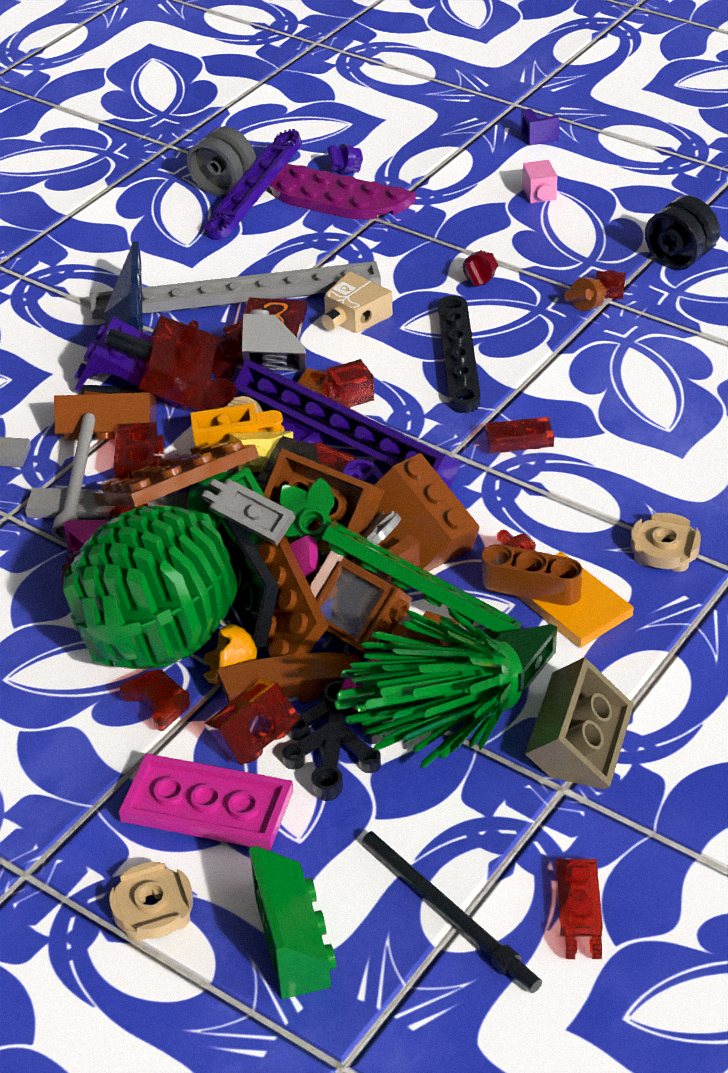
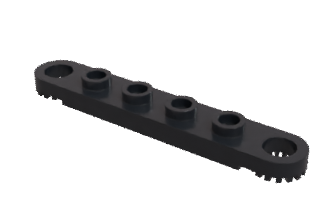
[438,295,481,414]

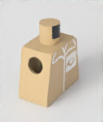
[322,271,393,333]

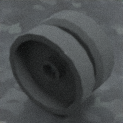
[187,126,256,197]

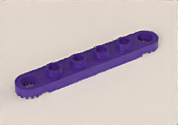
[204,129,302,240]

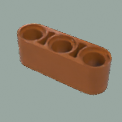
[481,544,583,606]

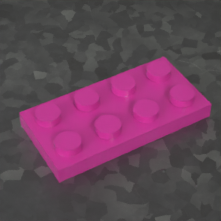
[119,753,294,851]

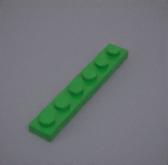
[322,521,523,639]

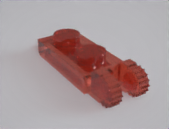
[555,859,603,960]

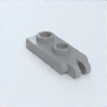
[201,479,296,546]

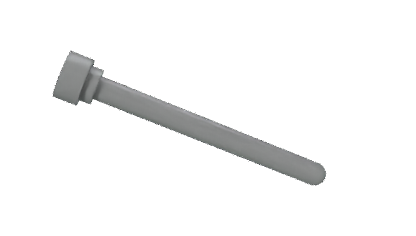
[52,413,95,541]

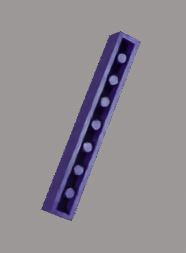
[233,359,462,488]

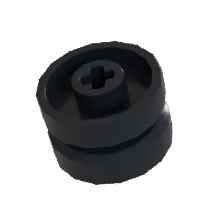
[645,195,720,270]

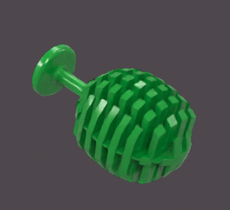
[63,472,238,670]

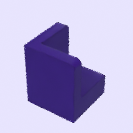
[521,109,560,146]

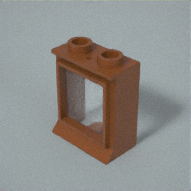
[310,550,413,654]

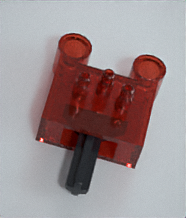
[105,315,242,411]

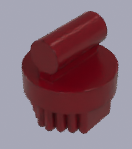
[463,250,499,287]

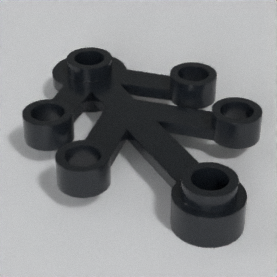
[282,680,384,801]

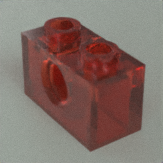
[204,677,301,765]

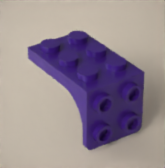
[73,317,200,407]

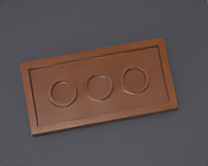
[258,536,329,657]

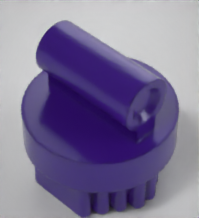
[327,144,363,174]

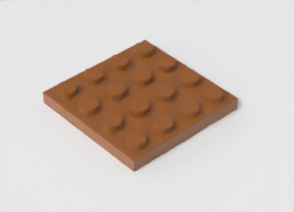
[93,440,259,507]

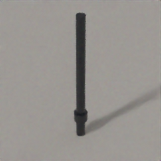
[362,831,543,993]

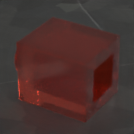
[324,359,374,408]

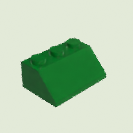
[249,846,337,999]

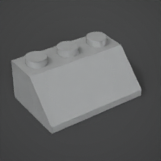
[242,309,306,372]

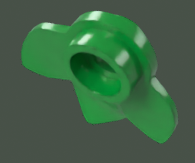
[280,478,335,542]

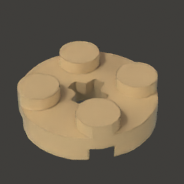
[631,513,701,572]
[109,862,193,942]

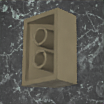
[525,657,634,789]

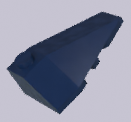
[99,241,143,332]

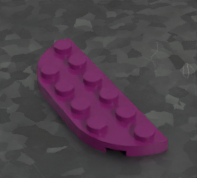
[269,163,416,220]

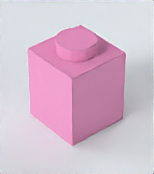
[522,160,557,203]

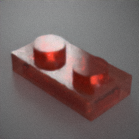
[485,417,554,453]

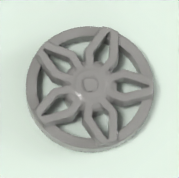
[348,510,401,560]

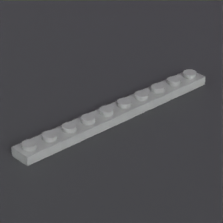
[90,261,381,319]

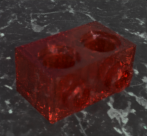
[113,422,165,479]

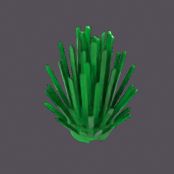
[335,608,523,768]

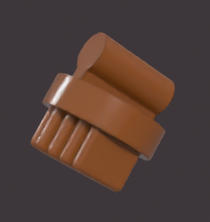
[564,277,607,311]

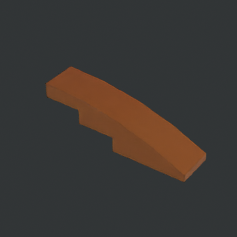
[217,652,362,705]

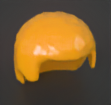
[203,624,257,684]

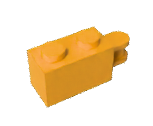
[190,403,285,446]

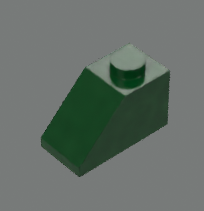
[495,624,557,697]

